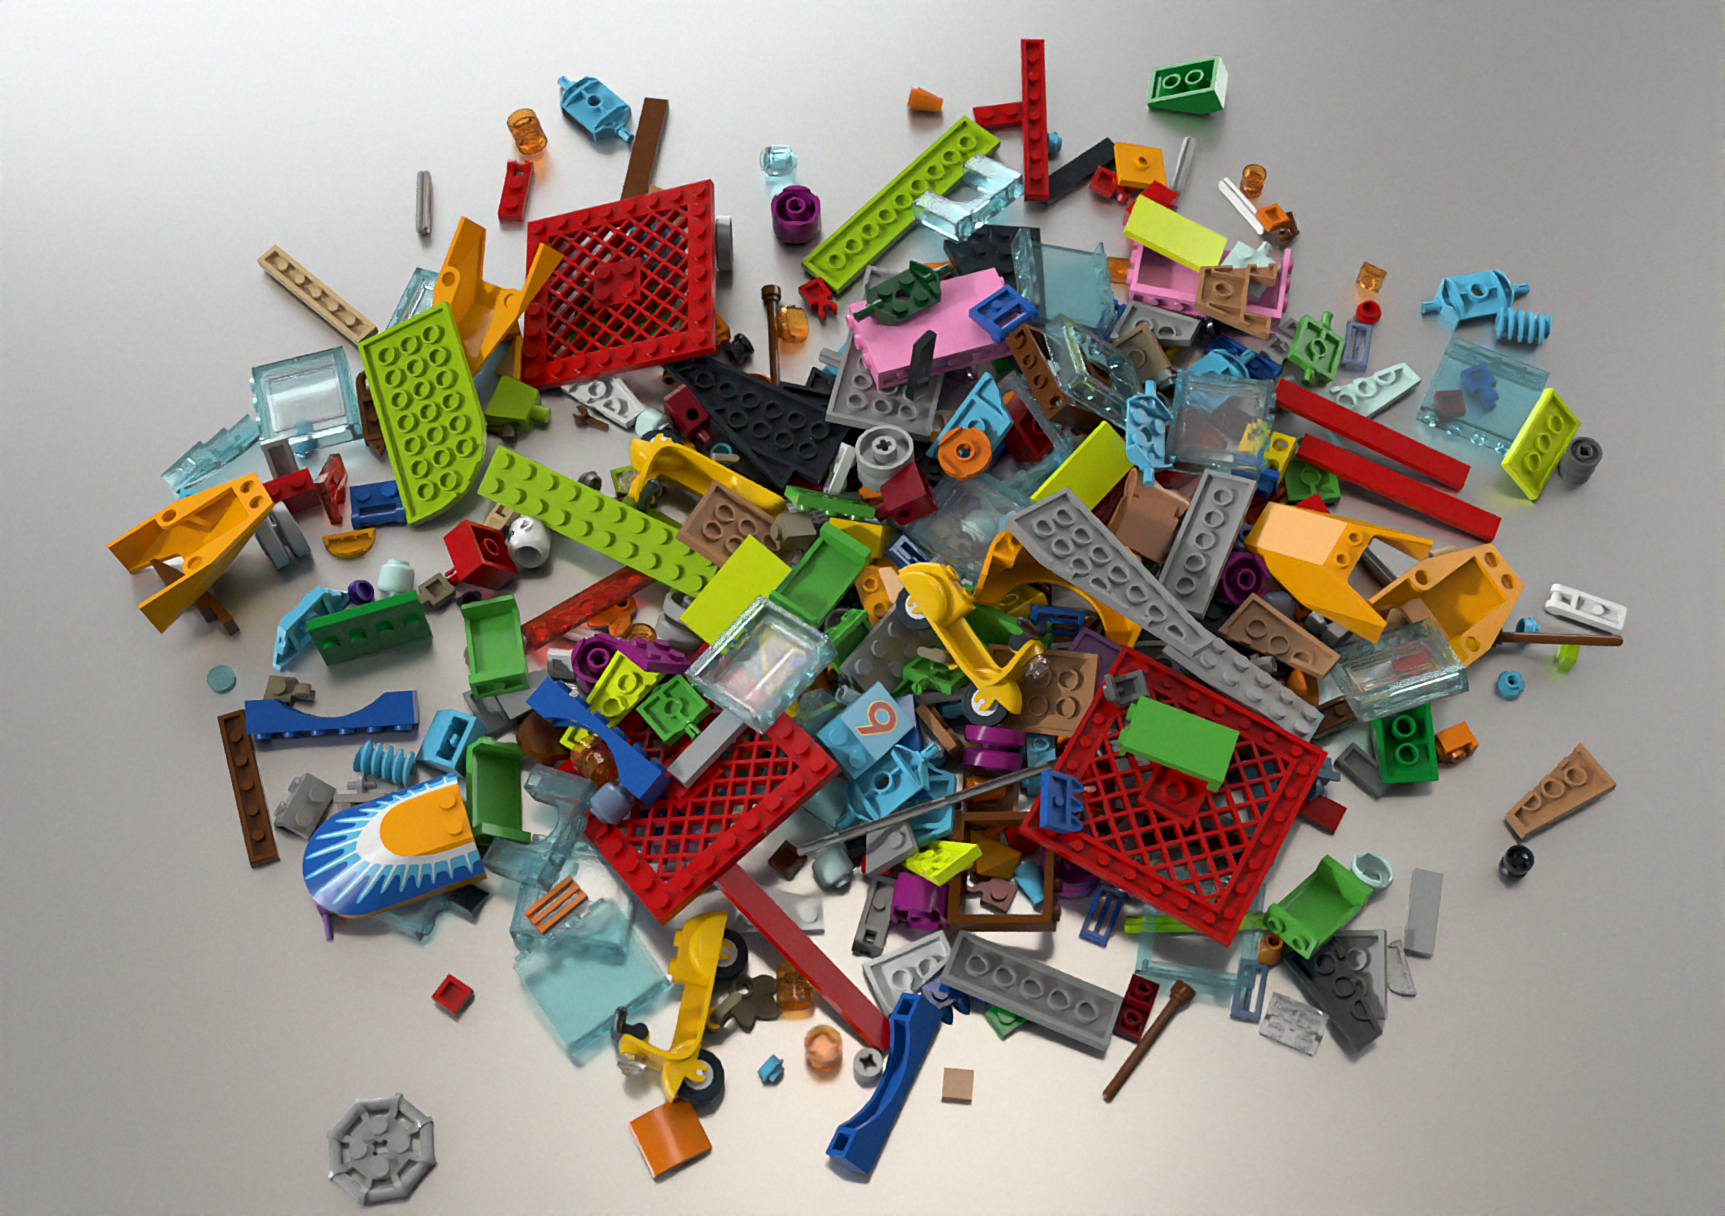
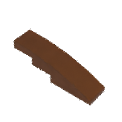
[150,558,240,636]

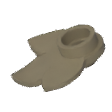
[728,974,780,1028]

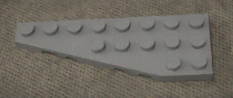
[1004,487,1214,658]

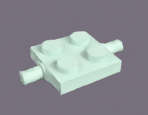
[1221,241,1282,303]

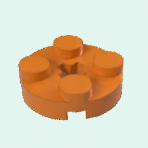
[938,427,992,482]

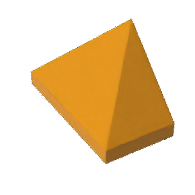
[494,336,523,382]
[969,829,1022,879]

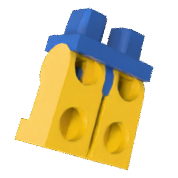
[1231,424,1296,499]

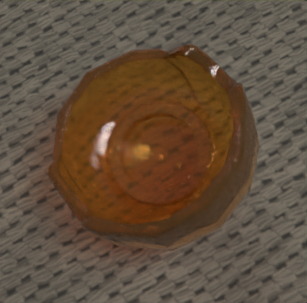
[774,305,809,343]

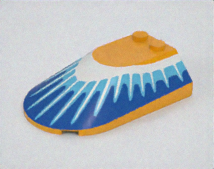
[302,771,487,918]

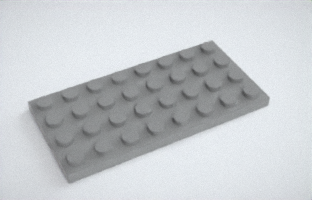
[825,265,945,443]

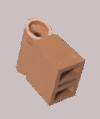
[1107,468,1192,565]

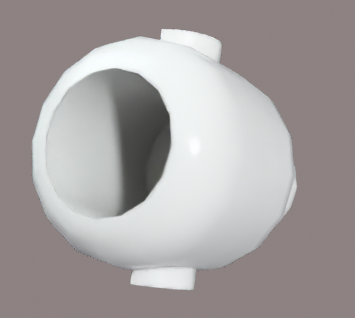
[505,515,552,568]

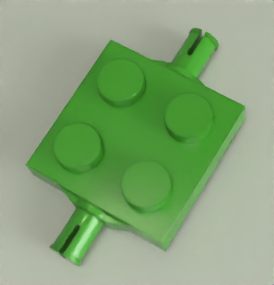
[1287,311,1346,387]
[1282,437,1341,506]
[903,645,970,696]
[636,674,712,747]

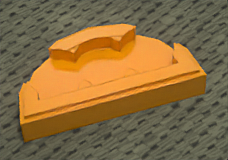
[322,528,376,559]

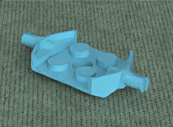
[557,76,635,143]
[1420,269,1530,327]
[1169,349,1255,421]
[1126,380,1173,487]
[835,742,941,830]

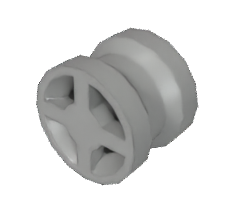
[853,1048,883,1083]

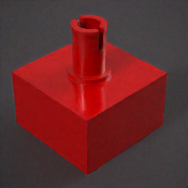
[1002,388,1066,462]
[443,520,518,591]

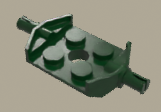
[853,260,953,326]

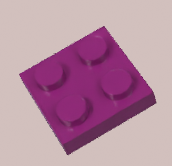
[617,637,694,675]

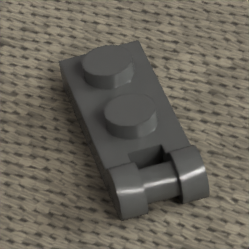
[851,875,896,958]

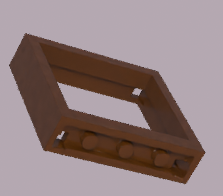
[1006,323,1123,434]
[947,811,1064,932]

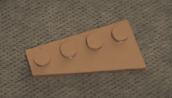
[1218,592,1341,680]
[1505,743,1617,840]

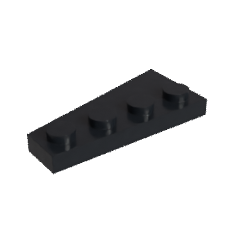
[1283,935,1382,1052]

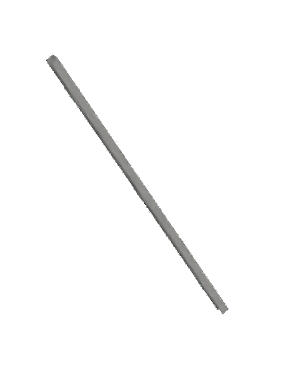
[796,757,1060,856]

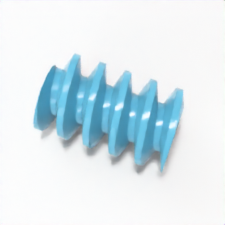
[1495,306,1553,345]
[353,739,417,787]

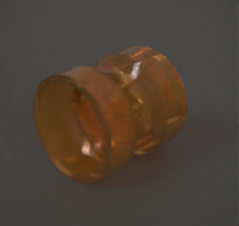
[1239,164,1267,198]

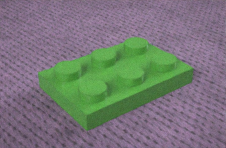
[784,485,876,522]

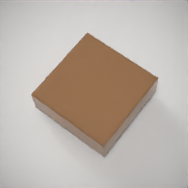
[942,1067,974,1102]

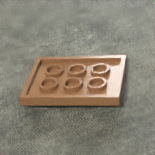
[675,480,799,568]
[988,644,1100,737]

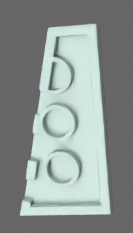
[1317,362,1421,437]

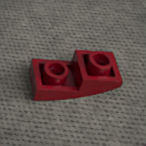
[1112,974,1160,1043]

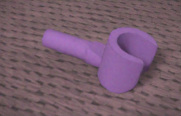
[317,903,334,940]

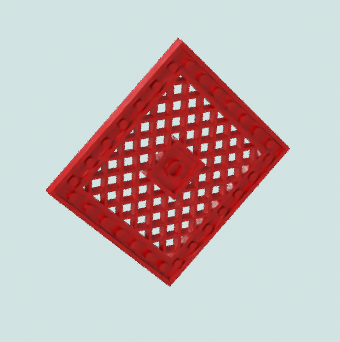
[522,179,716,391]
[541,642,842,927]
[1018,644,1328,948]

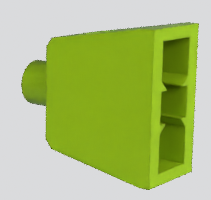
[484,374,551,433]

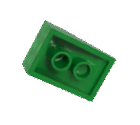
[1146,55,1229,114]
[1368,697,1439,784]

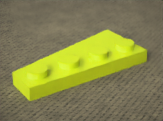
[560,650,666,757]
[899,840,983,886]

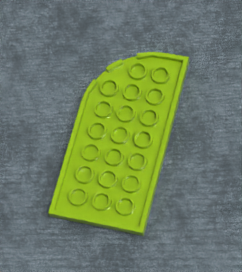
[357,301,487,527]

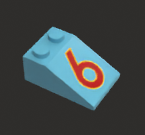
[813,681,915,780]

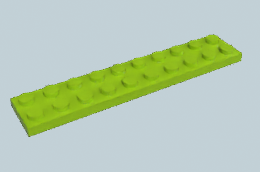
[801,115,1001,295]
[477,445,721,598]

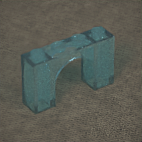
[912,153,1024,244]
[482,763,599,893]

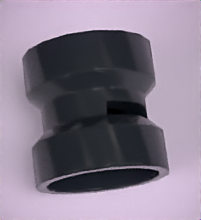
[1191,315,1222,342]
[1498,845,1534,881]

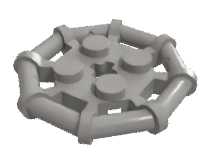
[326,1093,436,1205]

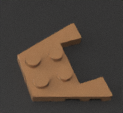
[1193,263,1278,341]

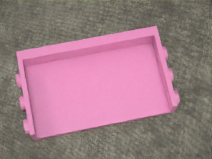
[1126,241,1294,334]
[846,268,1020,390]

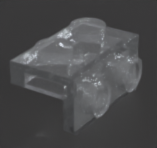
[1258,991,1329,1057]

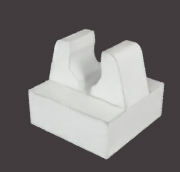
[547,648,576,679]

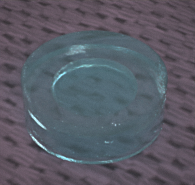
[207,665,237,694]

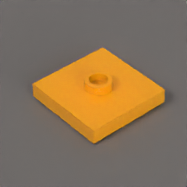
[1114,142,1167,189]

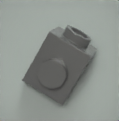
[1103,669,1151,709]

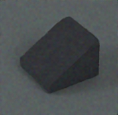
[447,884,490,918]

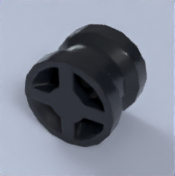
[722,333,754,365]

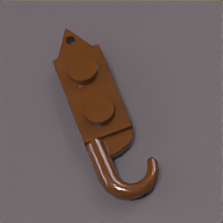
[355,370,386,457]

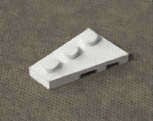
[561,374,646,429]
[737,884,824,936]
[862,930,951,1018]

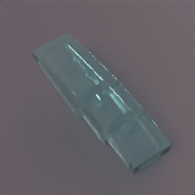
[161,414,267,494]

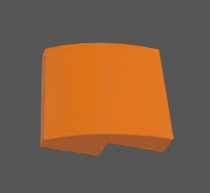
[628,1097,713,1178]

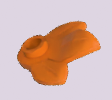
[587,592,637,638]

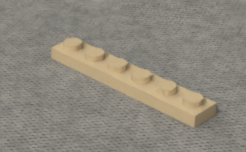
[257,244,378,346]

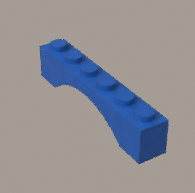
[526,676,672,808]
[245,690,419,739]
[825,992,944,1175]

